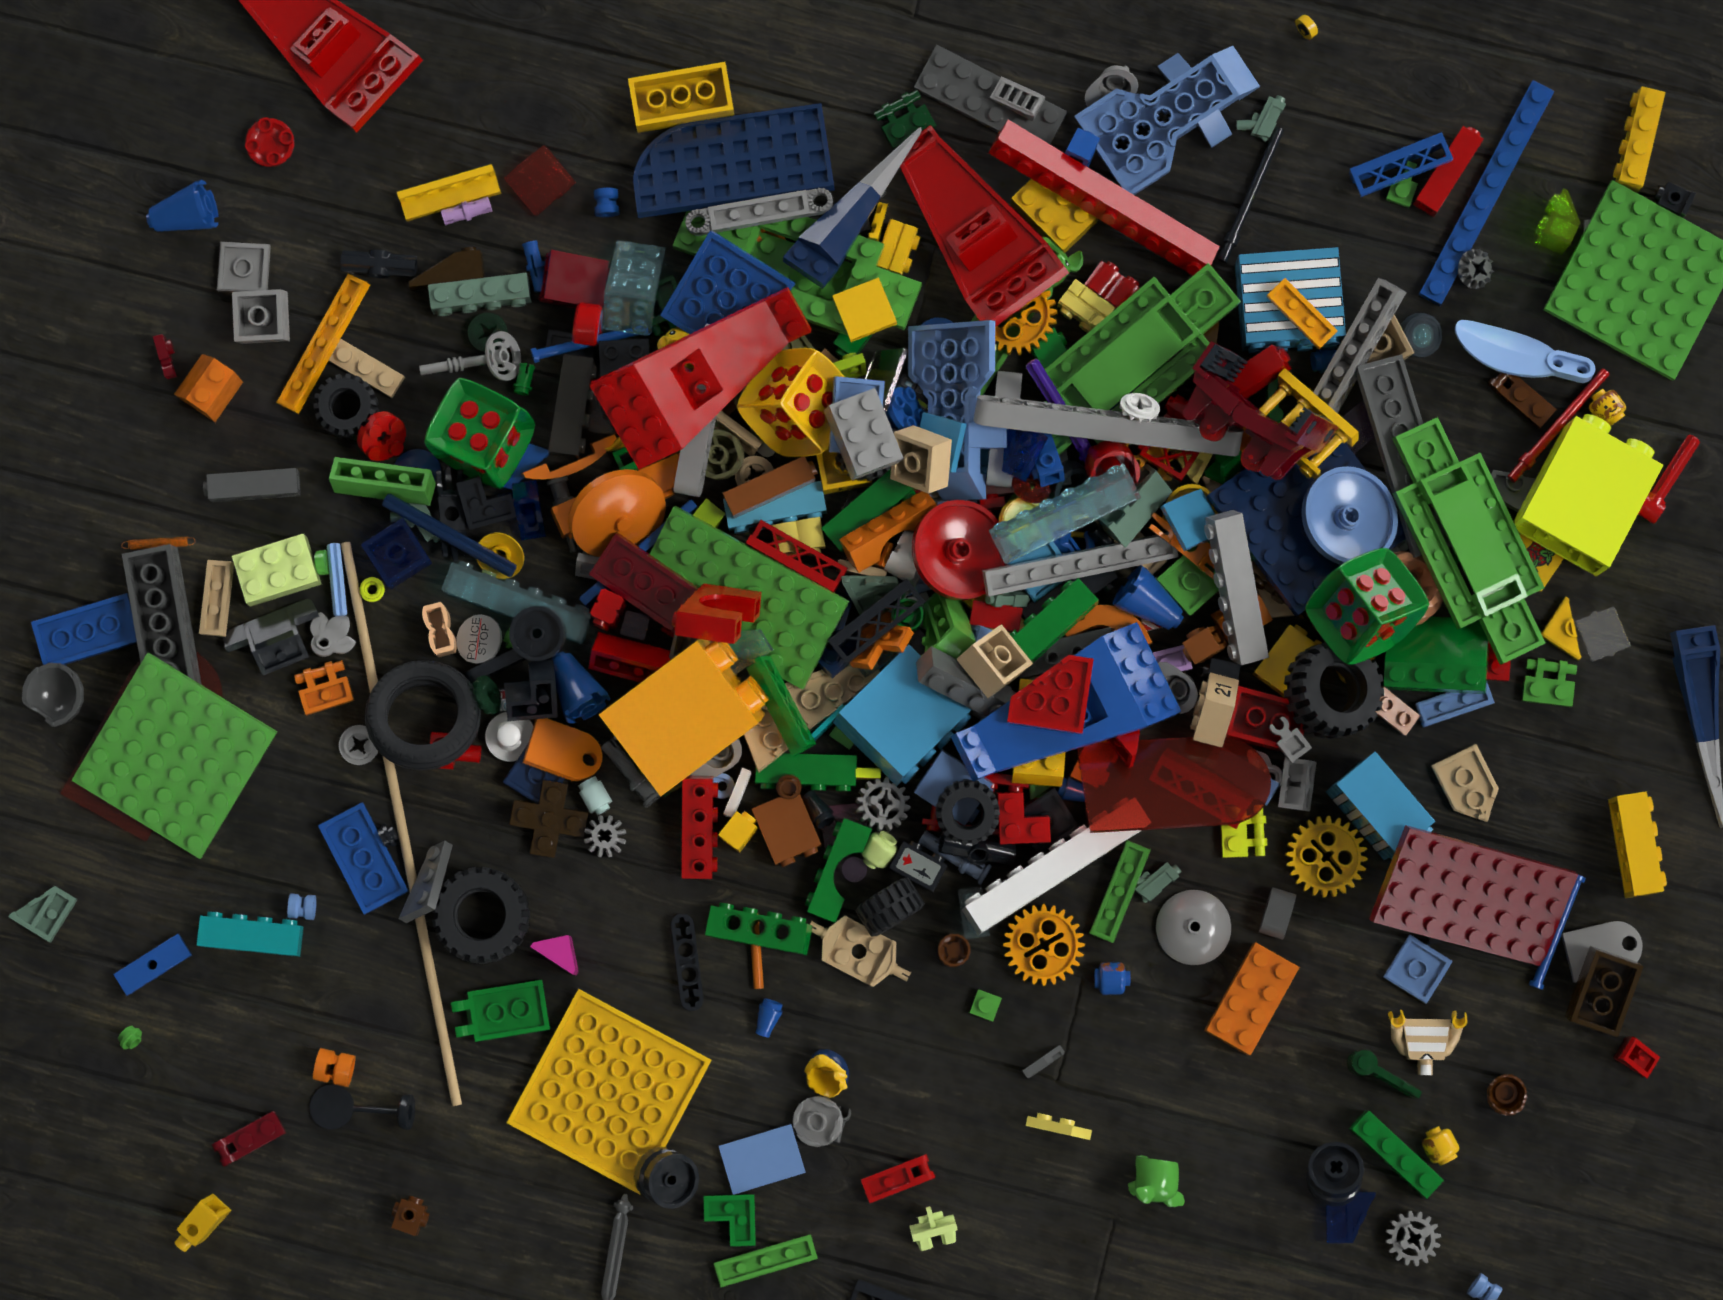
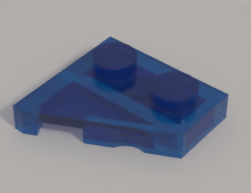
[1002,429,1048,482]
[1326,1192,1376,1243]

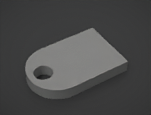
[1561,921,1642,983]

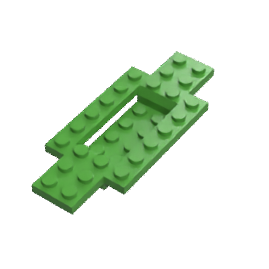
[673,211,922,336]
[1022,263,1241,456]
[1392,417,1545,665]

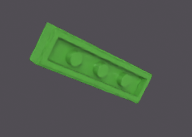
[1090,840,1151,943]
[714,1234,818,1288]

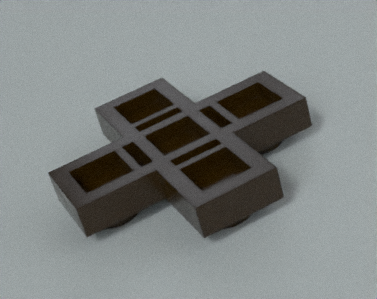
[509,779,588,858]

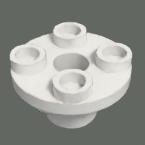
[485,712,533,762]

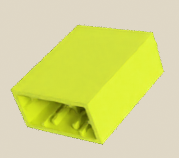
[1513,414,1663,577]

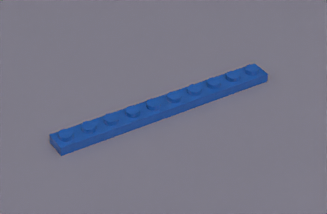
[1419,80,1554,306]

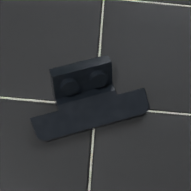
[223,599,320,675]

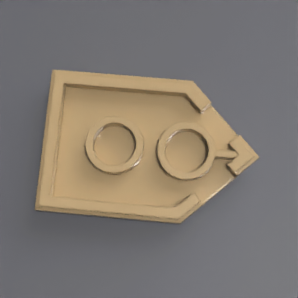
[1431,744,1499,822]

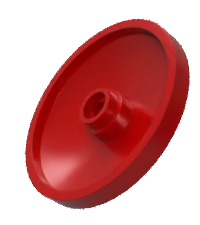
[912,500,1009,600]

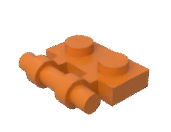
[294,660,354,715]

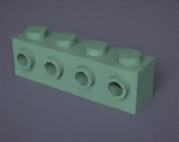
[428,273,532,316]

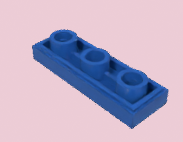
[113,934,192,996]

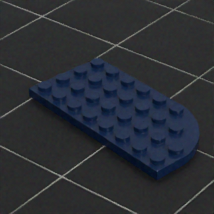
[633,103,835,218]

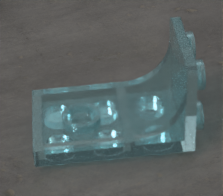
[602,240,666,335]

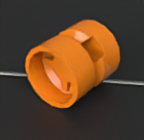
[313,1048,356,1087]

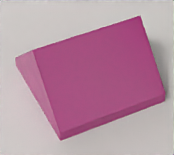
[531,935,579,976]

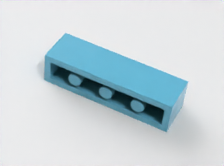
[723,481,827,534]

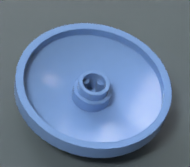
[1302,466,1398,565]

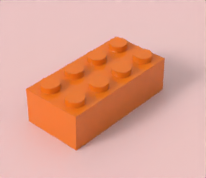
[1204,942,1300,1056]

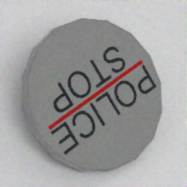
[456,614,502,664]

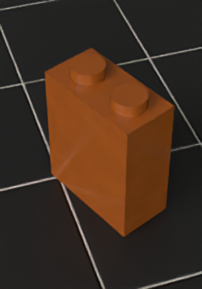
[752,794,822,868]

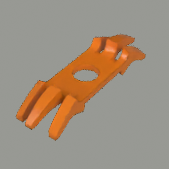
[1149,512,1215,580]

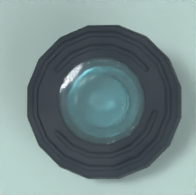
[1401,313,1442,357]

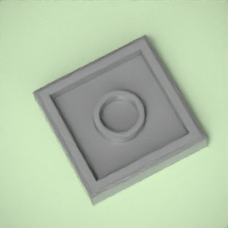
[217,242,271,293]

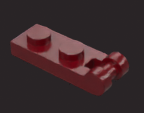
[212,1111,286,1167]

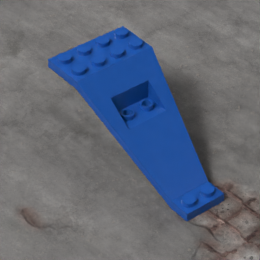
[951,622,1182,782]

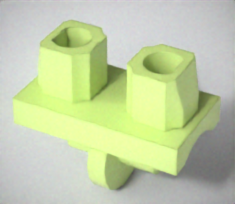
[910,1206,958,1251]

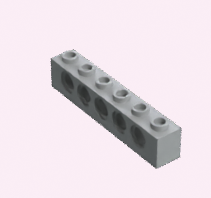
[1313,278,1407,413]

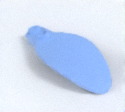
[1455,320,1595,383]

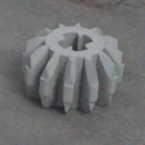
[584,815,626,857]

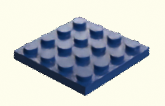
[660,230,796,334]

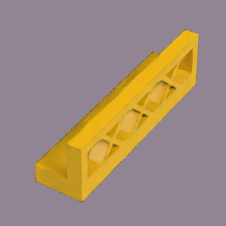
[397,164,501,221]

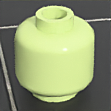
[861,831,898,869]

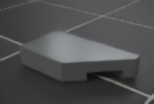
[1022,1045,1064,1079]

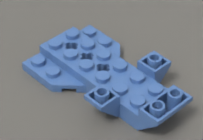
[1075,46,1260,195]
[908,320,1007,501]

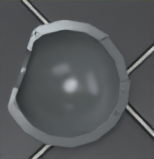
[22,663,84,727]

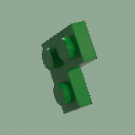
[704,1194,756,1246]

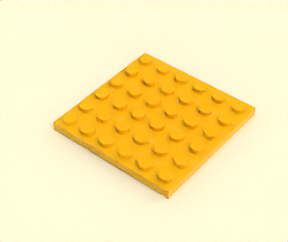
[507,989,712,1194]

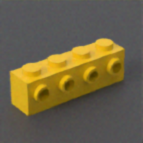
[1613,86,1666,192]

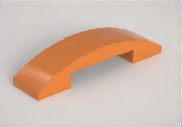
[521,434,617,480]

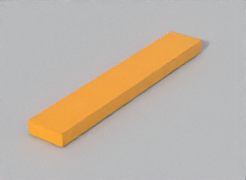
[276,274,370,414]

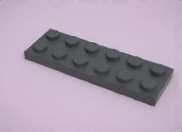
[914,45,1067,145]

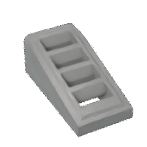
[990,76,1045,121]

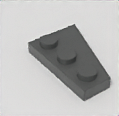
[1491,470,1535,512]
[398,841,453,923]

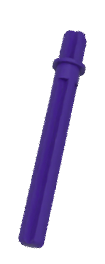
[1026,359,1091,463]

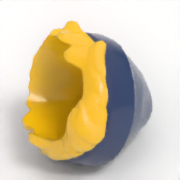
[804,1049,850,1098]

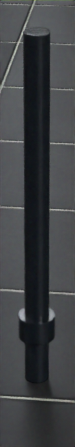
[1217,127,1284,264]

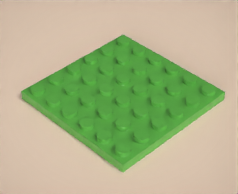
[1543,180,1723,381]
[71,653,277,859]

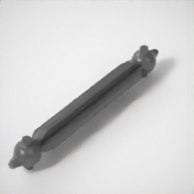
[601,1194,633,1300]

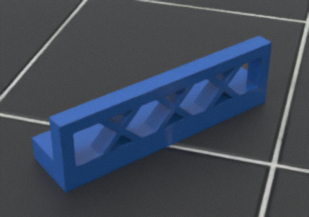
[1349,132,1453,197]

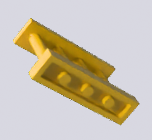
[1259,368,1359,479]

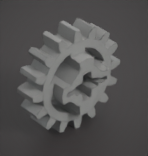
[855,777,911,832]
[1385,1211,1441,1266]

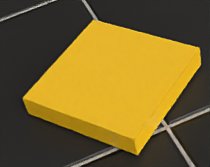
[832,277,897,342]

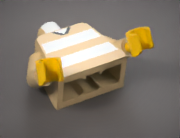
[1388,1010,1467,1075]

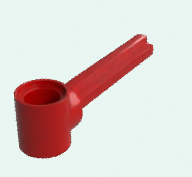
[1638,435,1700,524]

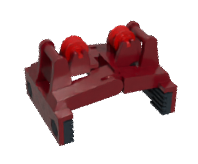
[1183,341,1339,480]

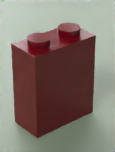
[539,250,611,309]

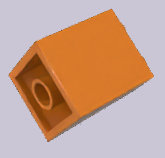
[174,354,243,422]

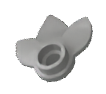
[310,612,356,657]

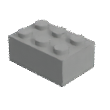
[824,388,903,481]

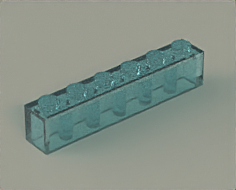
[989,464,1141,564]
[441,561,593,645]

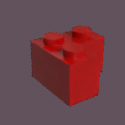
[997,791,1051,844]

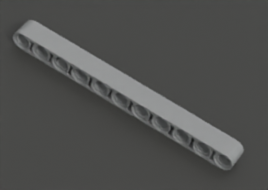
[973,395,1244,456]

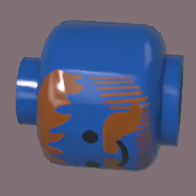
[1094,962,1131,995]

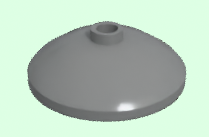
[1156,890,1231,965]

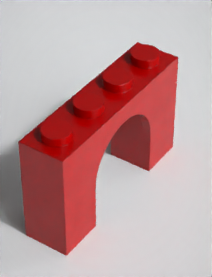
[672,583,762,644]

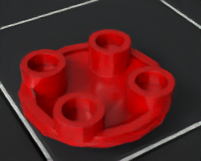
[245,117,294,167]

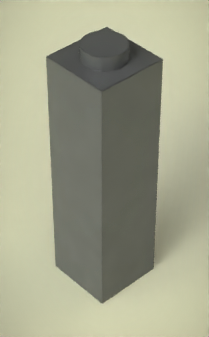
[203,468,301,503]

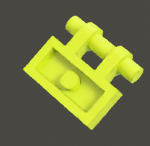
[1221,806,1267,858]

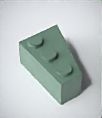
[1092,464,1173,548]

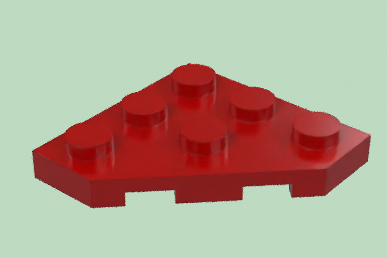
[1007,655,1094,734]

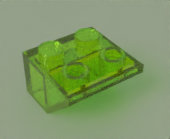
[1534,188,1580,255]

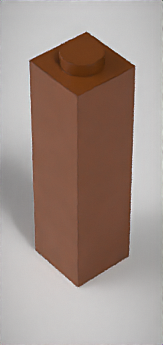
[723,456,818,519]

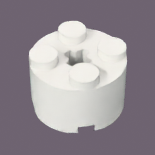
[884,530,921,587]

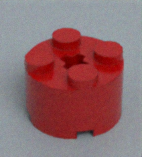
[1085,441,1140,498]

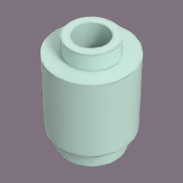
[578,776,612,815]

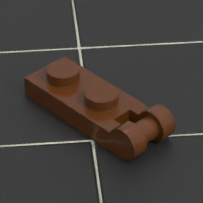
[1488,372,1557,429]

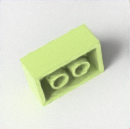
[232,534,321,607]

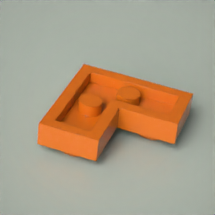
[850,625,914,670]

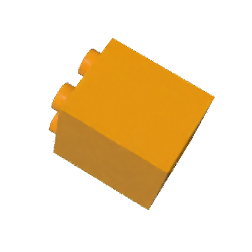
[599,639,769,797]

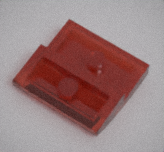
[504,145,576,216]

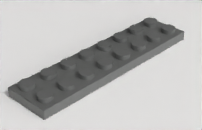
[1355,354,1452,558]

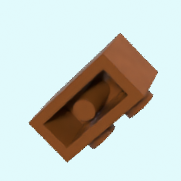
[1182,625,1228,664]

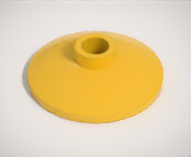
[477,533,524,579]

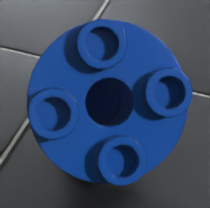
[884,387,925,431]

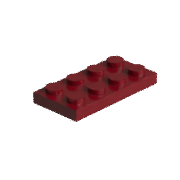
[589,532,698,631]

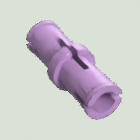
[441,196,493,226]

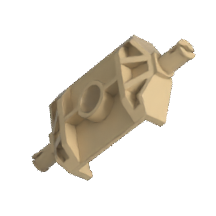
[810,916,911,987]

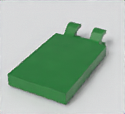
[451,980,550,1042]

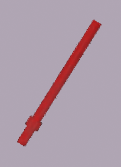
[1507,368,1609,483]

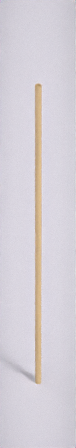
[341,542,462,1106]

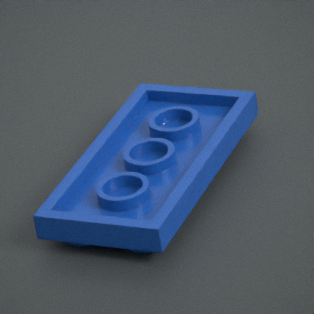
[31,593,137,665]
[318,802,409,915]

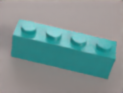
[197,912,304,957]

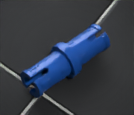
[522,240,545,292]

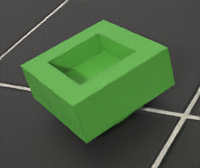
[970,989,1002,1022]

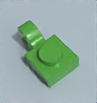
[1386,161,1418,208]

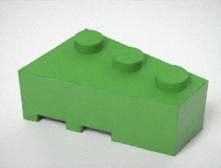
[921,592,976,659]

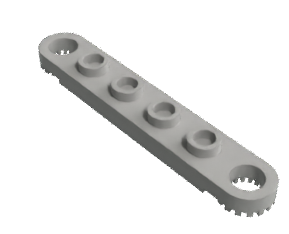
[685,188,833,236]

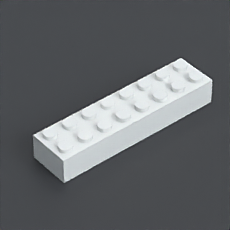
[962,798,1151,935]

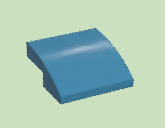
[1160,489,1215,551]

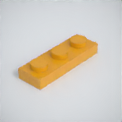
[1266,278,1338,349]

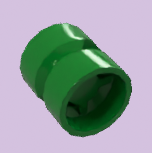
[890,598,924,632]

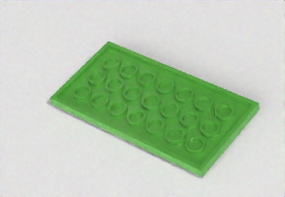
[650,506,849,690]

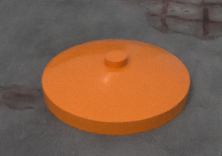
[569,469,666,557]

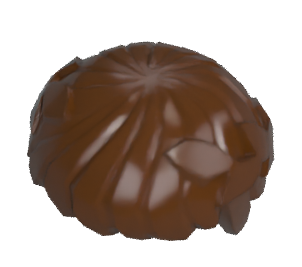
[1487,1074,1527,1116]

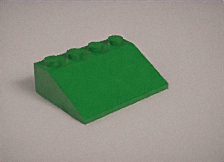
[1384,617,1489,694]

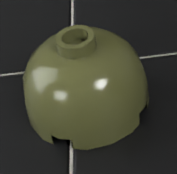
[705,429,744,480]

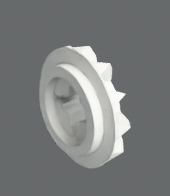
[1119,393,1160,423]

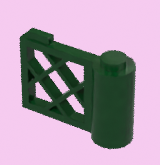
[1347,1050,1422,1098]

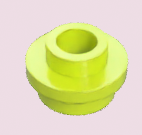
[360,577,385,602]

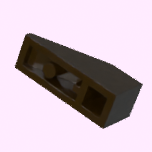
[409,247,485,291]

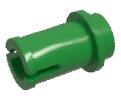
[513,363,535,396]

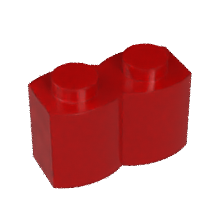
[1084,261,1140,309]

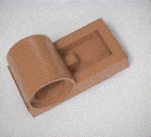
[1375,686,1420,736]

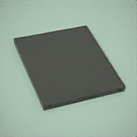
[865,348,908,411]

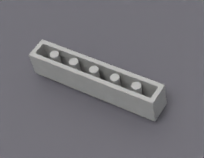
[1204,510,1269,665]

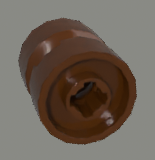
[937,934,970,967]

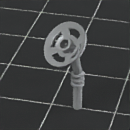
[419,331,521,381]

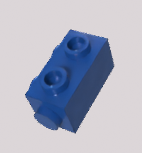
[1022,431,1065,487]

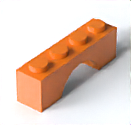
[839,491,937,573]

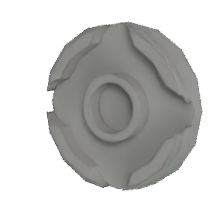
[793,1096,843,1147]

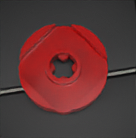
[357,411,406,461]

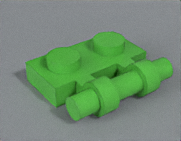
[1521,658,1577,707]

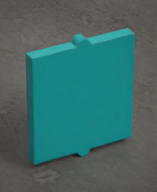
[811,704,845,741]

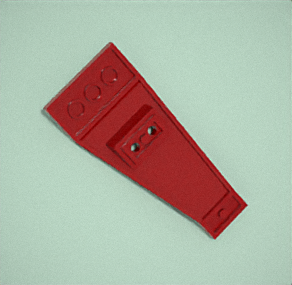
[239,0,423,132]
[900,125,1069,327]
[590,287,812,469]

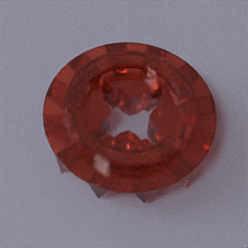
[1012,468,1051,504]

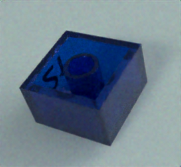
[361,518,432,590]

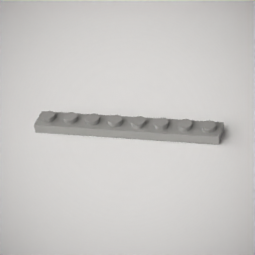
[982,532,1179,596]

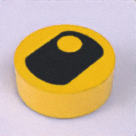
[1295,15,1318,40]

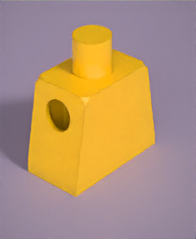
[174,1194,232,1252]

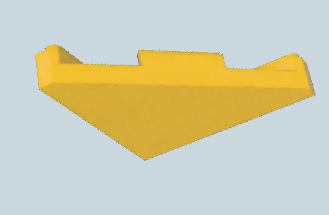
[868,202,888,242]
[1541,597,1581,661]

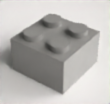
[232,289,290,344]

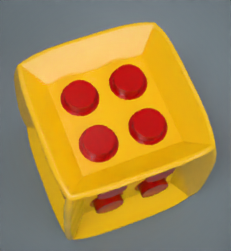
[737,348,845,457]

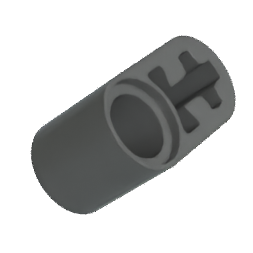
[1258,887,1296,940]

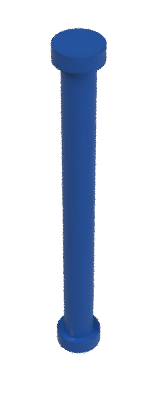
[531,320,649,363]
[1528,875,1586,990]

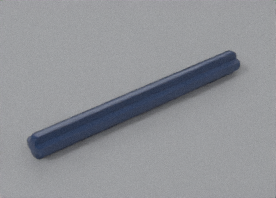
[382,493,517,577]

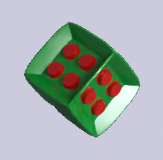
[424,378,535,489]
[1305,548,1429,665]

